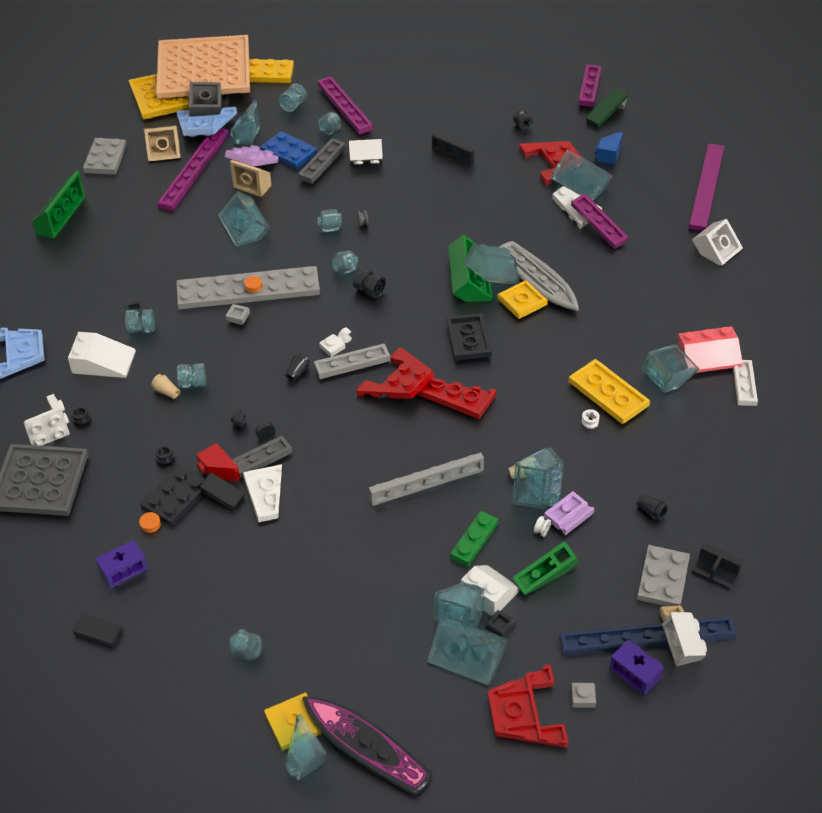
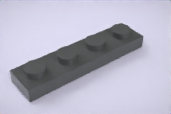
[298,139,346,184]

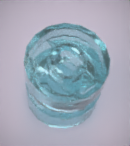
[279,83,307,112]
[125,309,155,333]
[177,363,206,388]

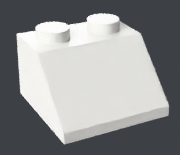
[349,139,383,165]
[692,219,743,266]
[461,565,520,616]
[662,612,707,666]

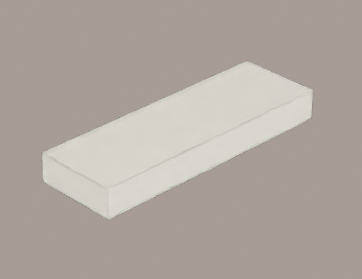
[733,360,758,406]

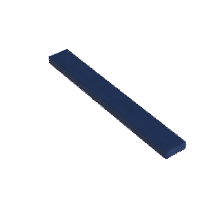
[559,616,737,656]

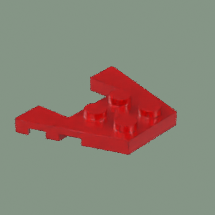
[519,141,584,186]
[356,347,434,399]
[487,665,569,747]

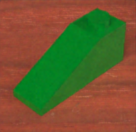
[512,541,579,595]

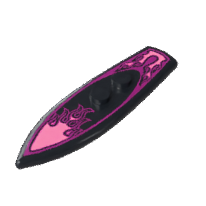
[302,696,432,796]

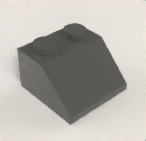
[189,82,222,117]

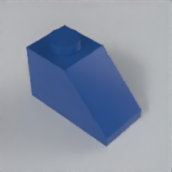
[594,132,623,164]

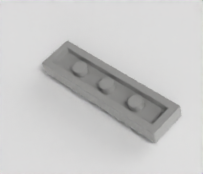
[314,344,390,379]

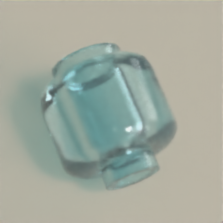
[318,112,341,134]
[317,209,342,232]
[332,250,358,274]
[229,629,263,661]

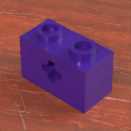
[96,540,148,588]
[609,640,664,695]

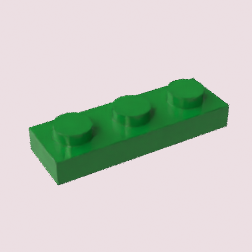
[450,511,499,567]

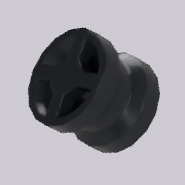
[513,110,533,130]

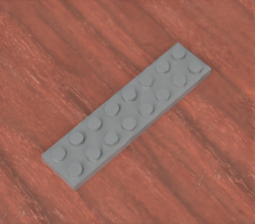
[177,266,320,309]

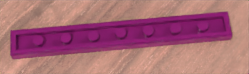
[157,128,229,211]
[689,143,724,231]

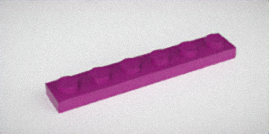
[318,77,373,134]

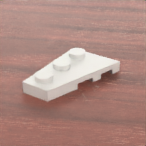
[552,186,602,229]

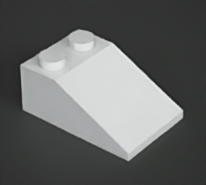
[68,332,136,378]

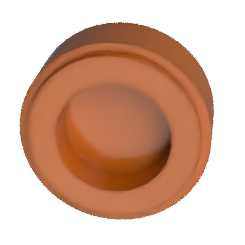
[244,276,263,293]
[139,512,161,533]

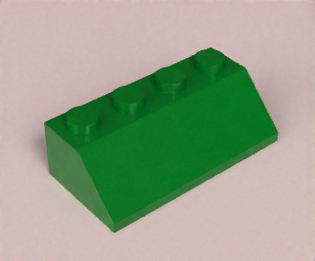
[32,171,85,239]
[448,234,493,302]

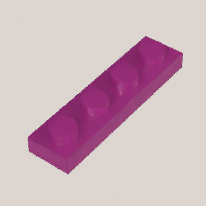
[578,65,601,107]
[571,193,628,249]

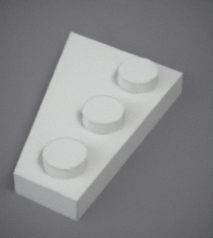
[243,464,282,522]

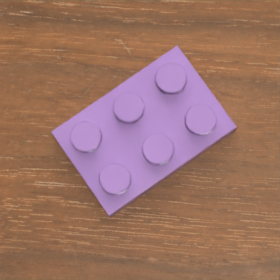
[225,145,279,167]

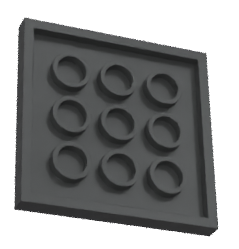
[0,444,89,516]

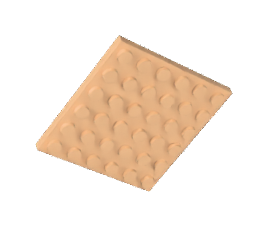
[156,35,250,98]

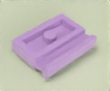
[544,491,594,535]

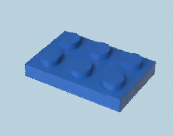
[260,131,318,169]

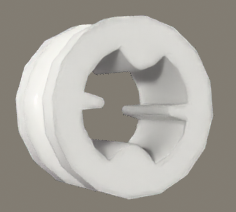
[582,409,599,429]
[534,516,551,537]

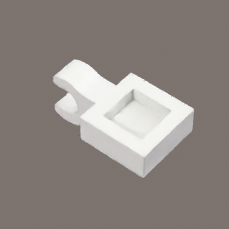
[319,328,352,357]

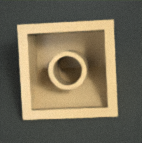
[144,126,181,162]
[230,160,271,197]

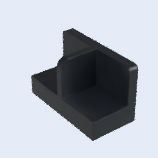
[692,542,743,590]

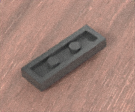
[232,436,293,478]

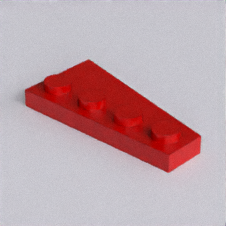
[416,378,497,419]

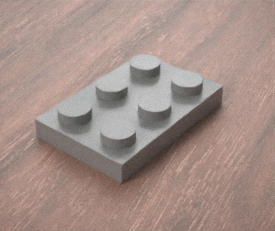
[83,138,127,175]
[637,545,690,606]

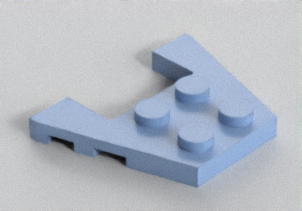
[177,107,237,137]
[0,328,45,379]

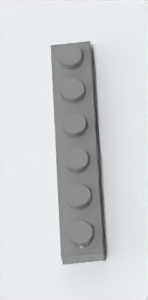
[369,453,484,506]

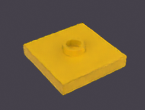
[497,280,548,319]
[264,692,322,751]

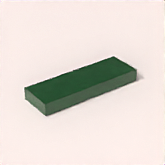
[586,88,628,127]

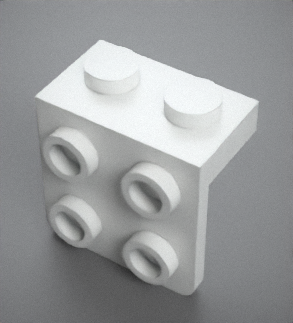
[24,394,70,446]

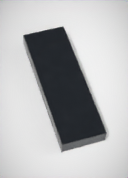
[432,132,475,165]

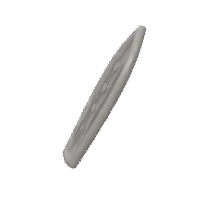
[496,241,579,311]

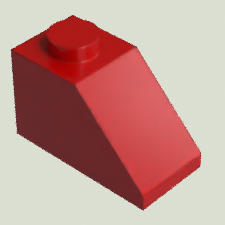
[196,443,240,481]

